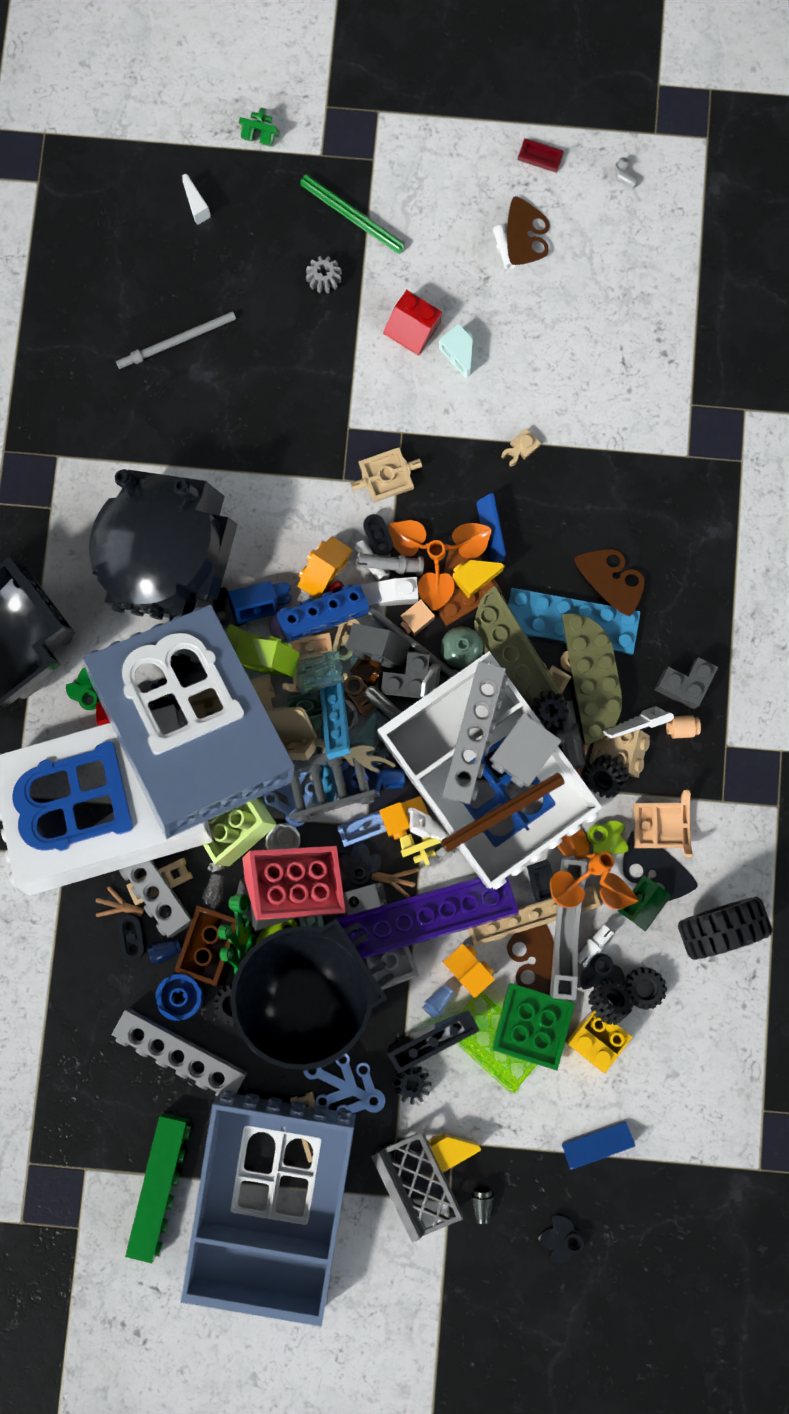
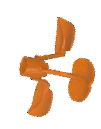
[389,520,491,611]
[550,829,639,910]

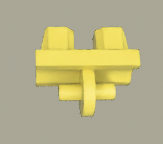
[400,834,441,866]

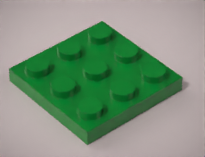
[491,983,575,1071]

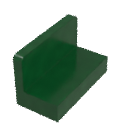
[618,875,671,931]

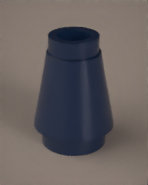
[147,938,181,965]

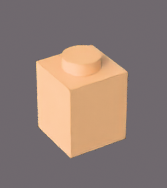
[400,599,435,636]

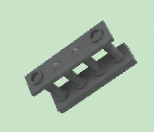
[288,741,380,823]

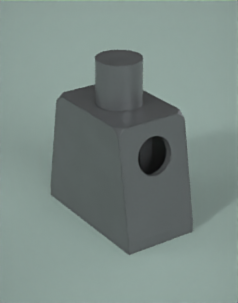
[343,882,388,915]

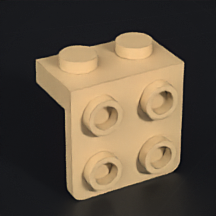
[266,707,318,761]
[589,725,650,778]

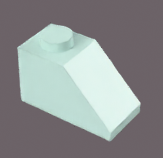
[439,324,473,378]

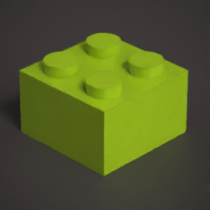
[236,634,300,678]

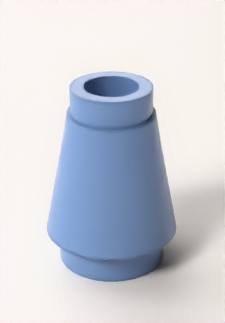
[422,984,454,1019]

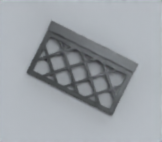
[371,1131,464,1243]

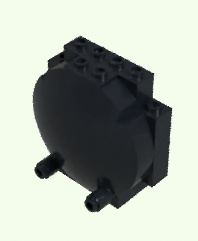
[89,469,238,621]
[0,557,76,712]

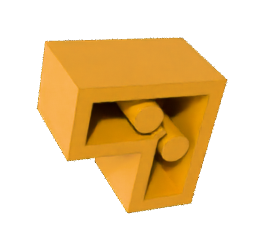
[298,536,353,599]
[379,796,428,840]
[442,943,495,998]

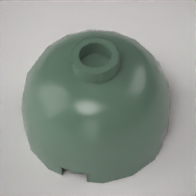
[440,626,483,670]
[283,692,323,732]

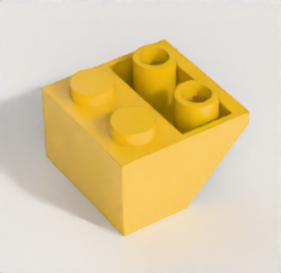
[565,1011,633,1074]

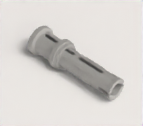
[356,553,424,576]

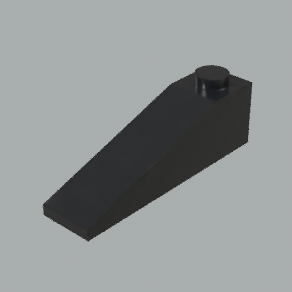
[388,1010,480,1074]

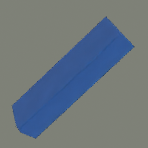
[477,493,506,562]
[561,1121,636,1169]

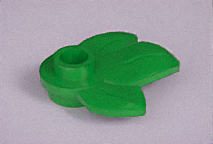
[66,668,100,711]

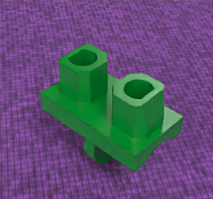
[239,107,280,147]

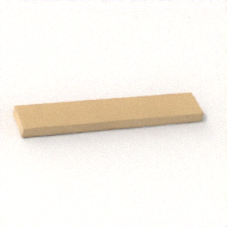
[468,885,602,947]

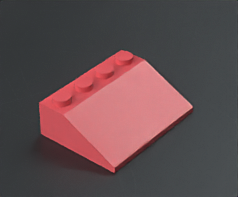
[242,846,346,920]

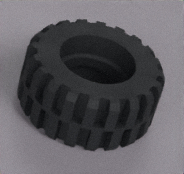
[678,897,773,960]

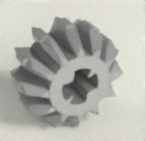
[306,255,342,294]

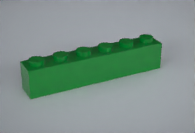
[125,1113,191,1263]

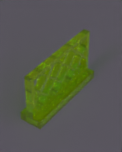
[456,992,537,1094]

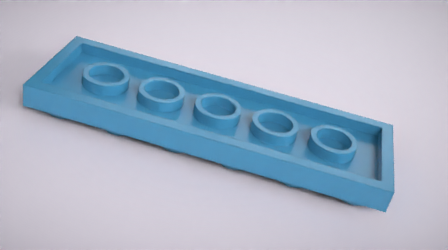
[508,588,640,655]

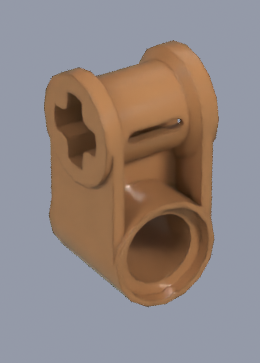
[344,676,377,718]

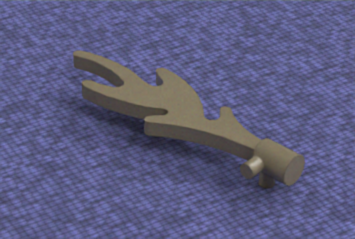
[315,737,395,773]

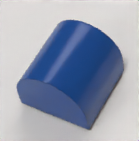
[382,768,405,789]

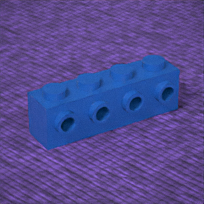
[276,584,370,643]

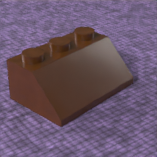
[175,905,244,986]

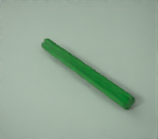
[300,174,405,254]

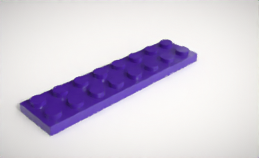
[333,877,519,959]

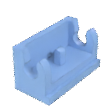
[337,811,387,847]

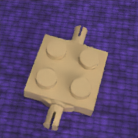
[350,447,422,503]

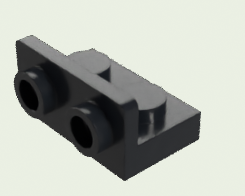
[165,653,209,692]

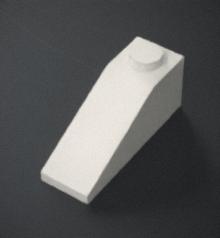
[361,577,418,607]

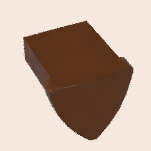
[350,657,385,687]

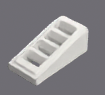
[182,174,211,225]

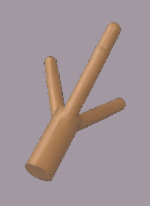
[371,868,419,898]
[96,886,144,917]

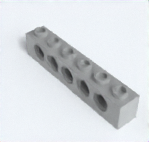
[442,662,508,804]
[94,812,192,938]
[112,1008,248,1096]

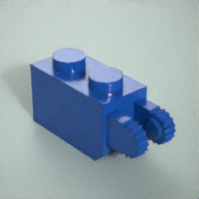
[228,581,292,624]

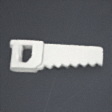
[421,664,441,697]
[603,706,674,738]
[407,808,458,848]

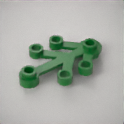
[218,894,258,974]

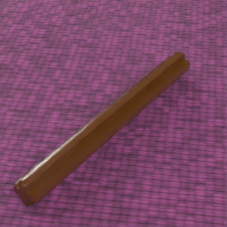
[441,772,565,852]

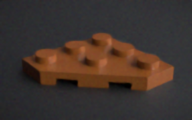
[436,549,502,627]

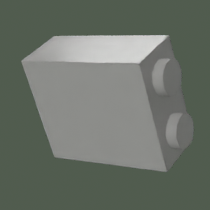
[490,713,561,788]

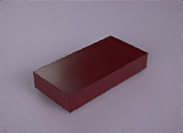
[517,138,564,173]

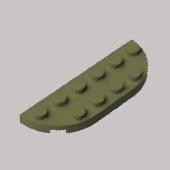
[474,586,565,704]
[561,614,622,745]

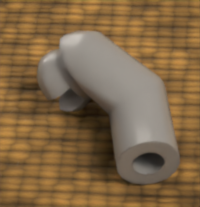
[615,157,638,189]

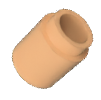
[666,715,701,739]

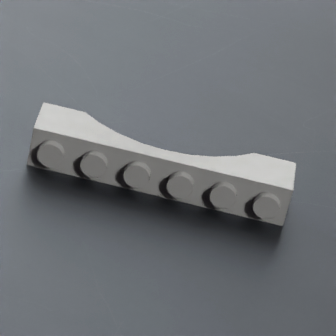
[550,859,587,1000]

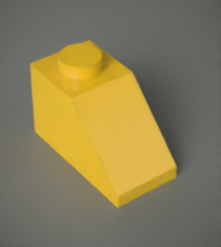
[452,560,504,598]
[429,1133,481,1172]

